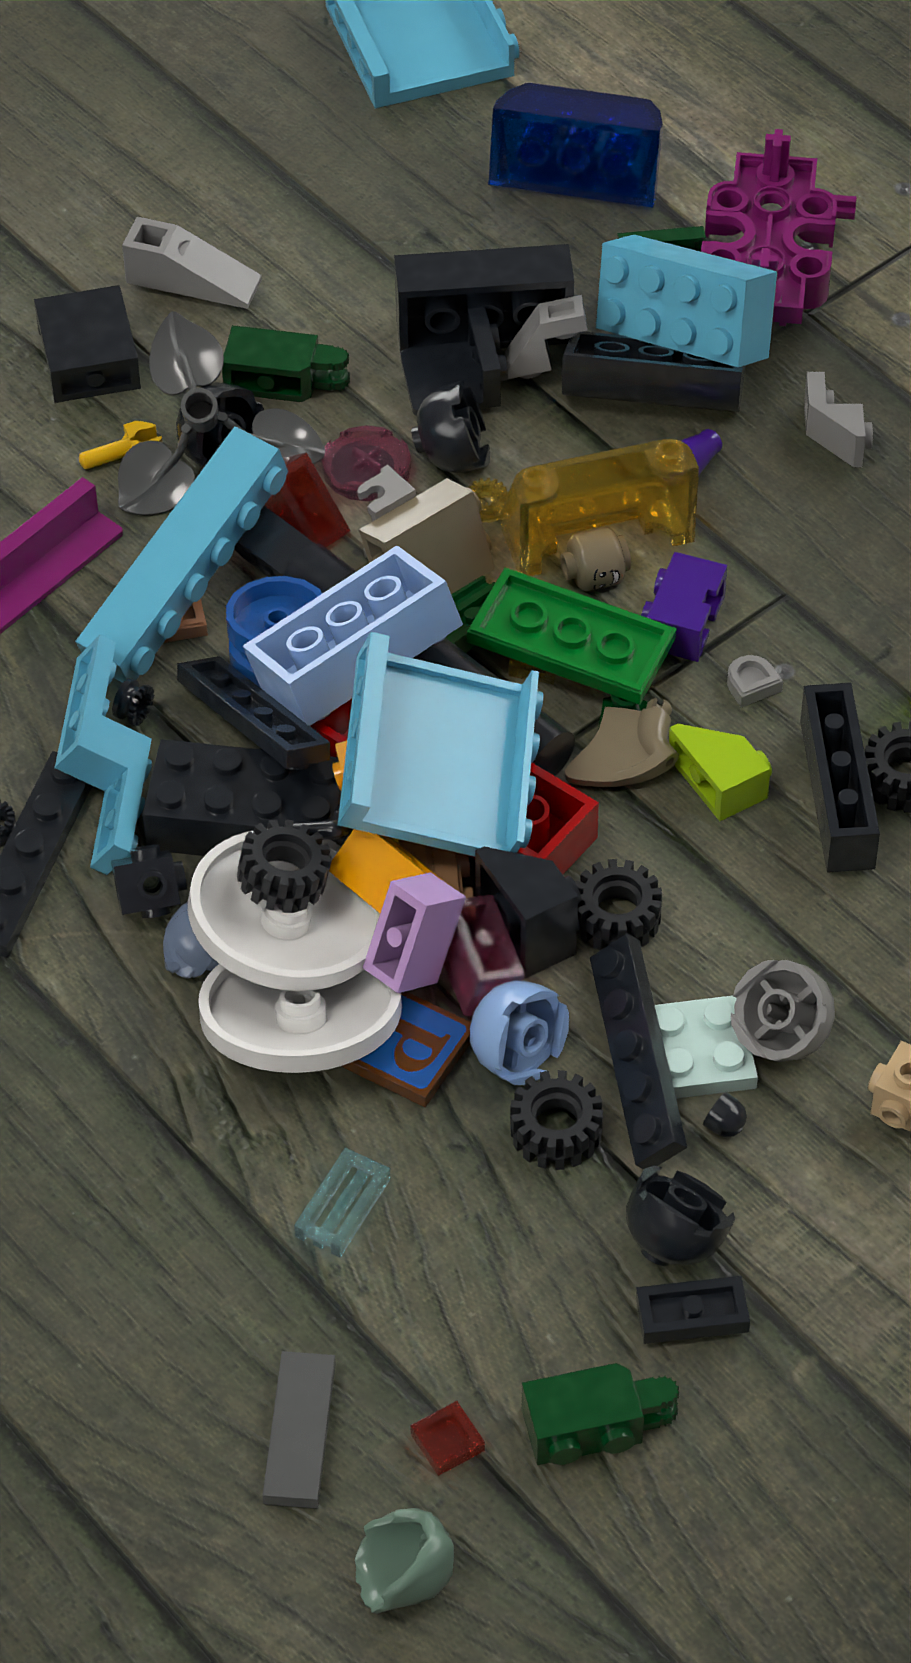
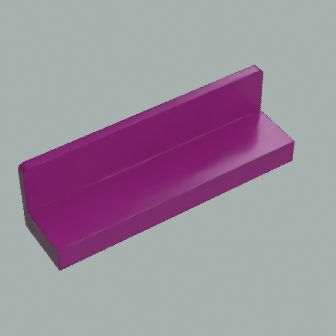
[0,477,123,634]

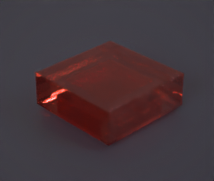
[410,1401,485,1476]

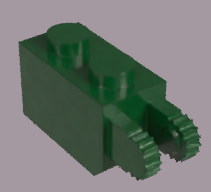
[222,325,350,402]
[521,1363,679,1465]

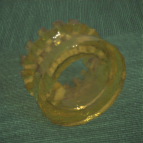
[468,477,508,523]

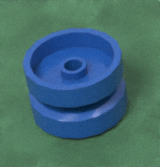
[226,576,323,688]

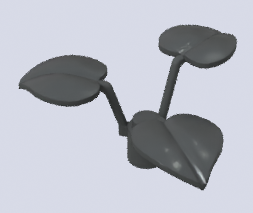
[118,311,325,516]

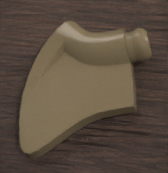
[565,698,679,787]

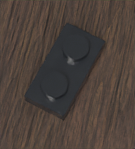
[636,1276,750,1344]

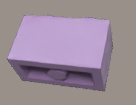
[363,872,466,993]

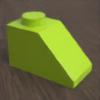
[669,724,772,822]

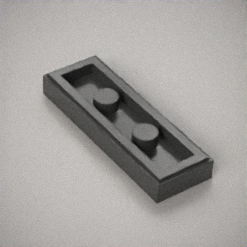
[263,1351,336,1509]

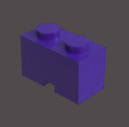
[641,552,727,662]

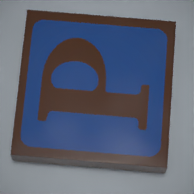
[341,991,471,1108]

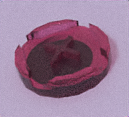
[322,425,411,501]

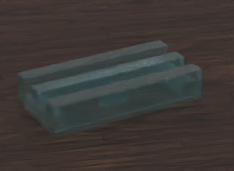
[294,1148,391,1258]

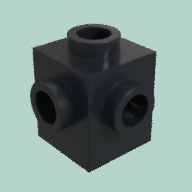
[111,845,187,918]

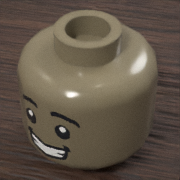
[560,527,631,592]

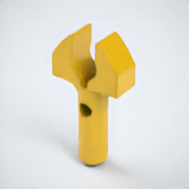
[79,421,163,470]

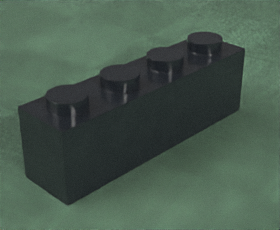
[800,682,880,873]

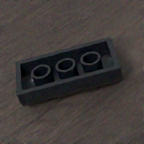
[562,331,745,413]

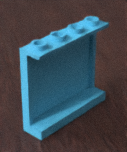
[325,0,519,108]
[338,632,543,856]

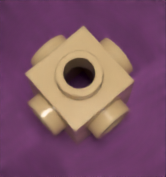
[868,1041,911,1132]

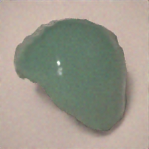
[354,1508,454,1614]

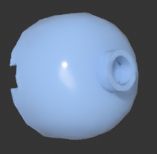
[470,981,569,1085]

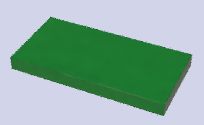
[467,567,677,705]

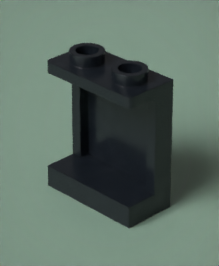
[34,285,141,403]

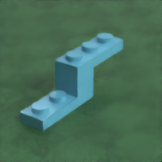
[55,634,152,875]

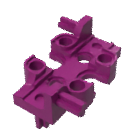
[701,129,857,326]

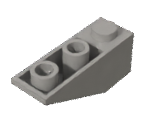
[122,217,262,309]

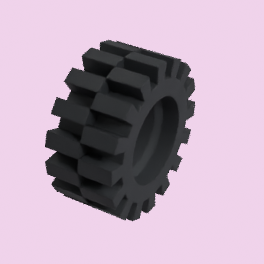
[865,722,911,813]
[237,819,332,913]
[576,859,662,950]
[510,1070,603,1170]

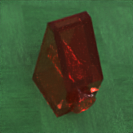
[264,452,351,547]

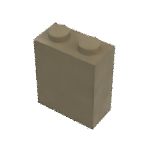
[359,478,495,594]

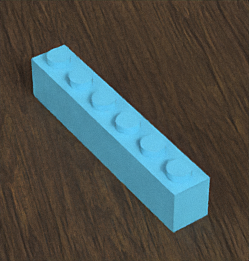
[75,426,288,683]

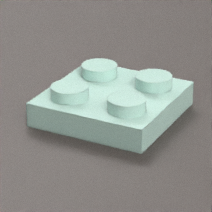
[655,996,758,1099]

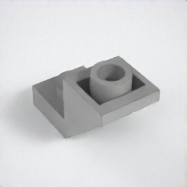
[505,295,587,379]
[804,372,873,467]

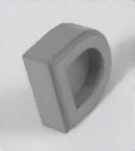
[727,655,783,707]

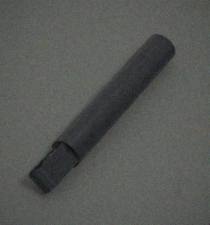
[234,506,575,776]

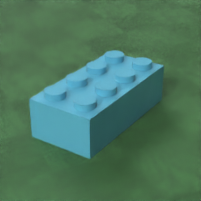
[596,235,777,367]

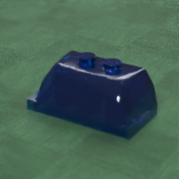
[488,83,663,208]

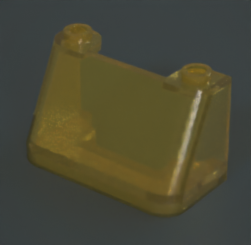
[501,439,699,576]

